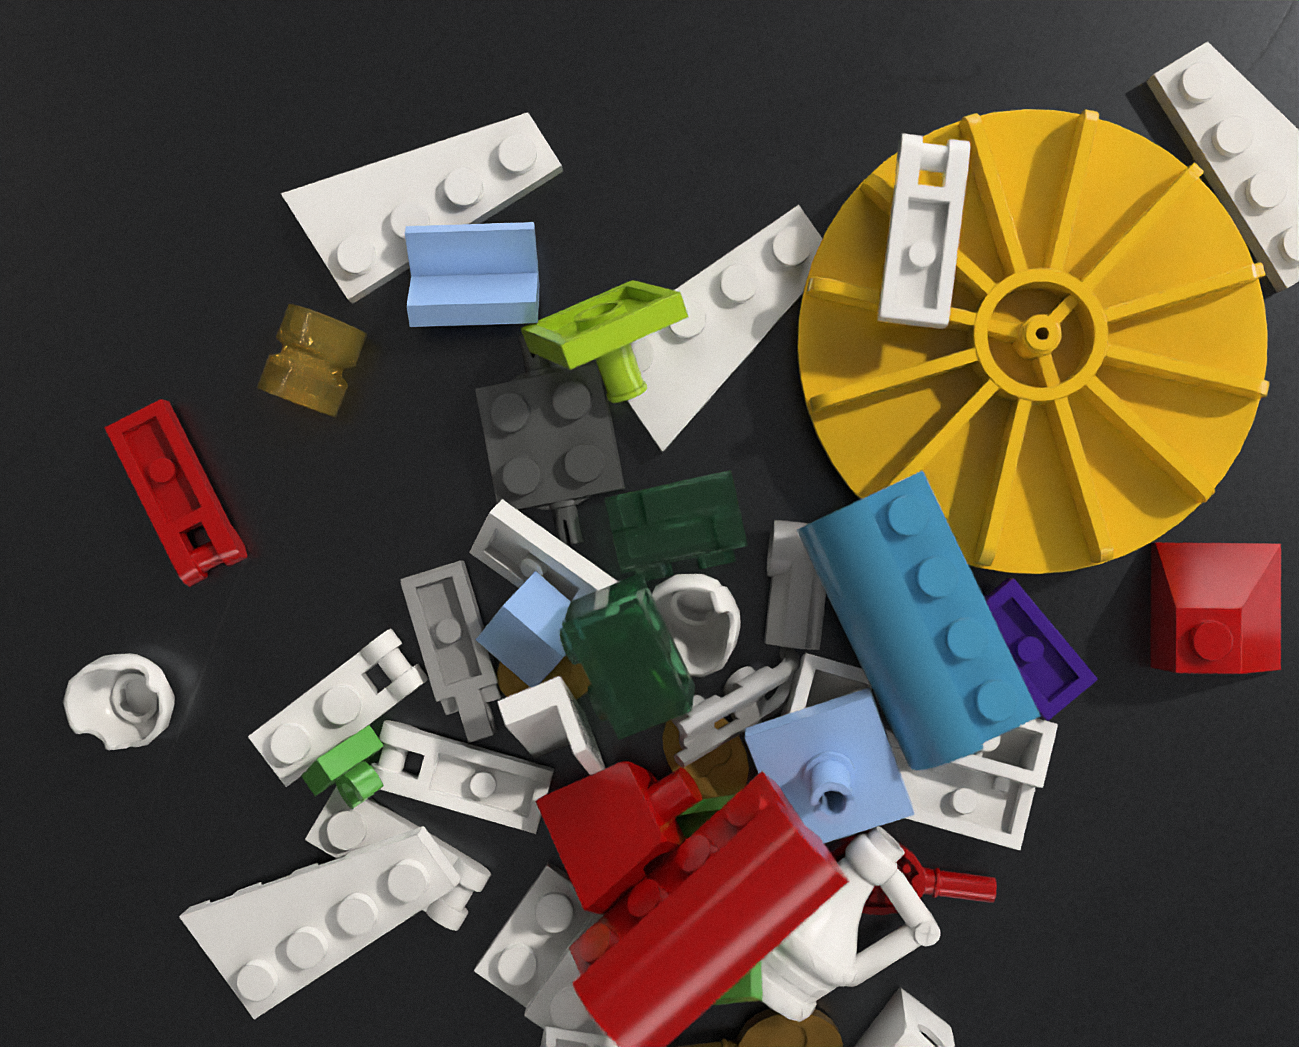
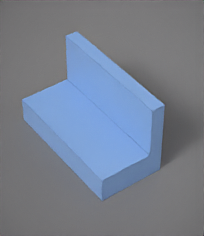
[405,222,540,327]

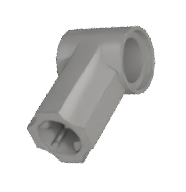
[764,520,826,650]

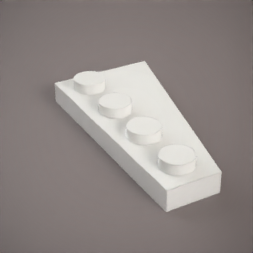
[281,112,563,304]
[179,826,461,1019]

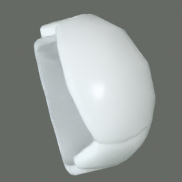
[642,574,741,677]
[63,653,175,750]

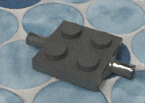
[475,335,625,545]

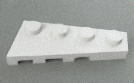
[1146,41,1299,293]
[627,205,822,453]

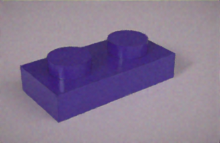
[984,578,1098,721]

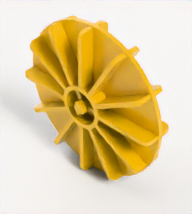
[797,109,1270,574]

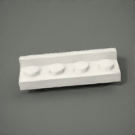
[781,653,1058,850]

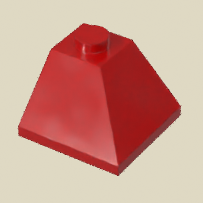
[1151,542,1281,674]

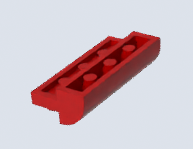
[569,771,850,1047]

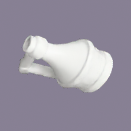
[761,826,940,1022]

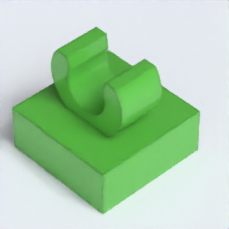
[301,725,384,809]

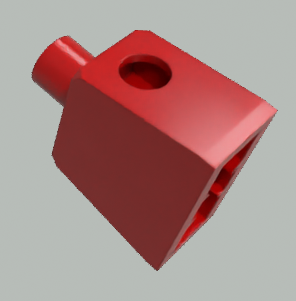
[535,761,702,915]

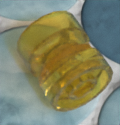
[256,304,367,418]

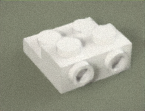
[474,861,606,1036]

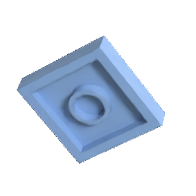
[745,687,915,843]

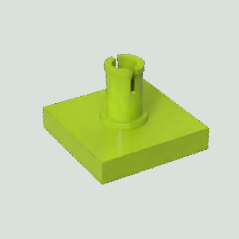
[521,280,689,403]

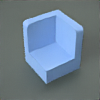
[476,571,592,688]

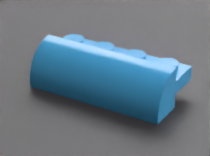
[796,471,1040,770]

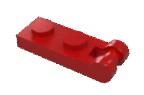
[104,399,247,587]

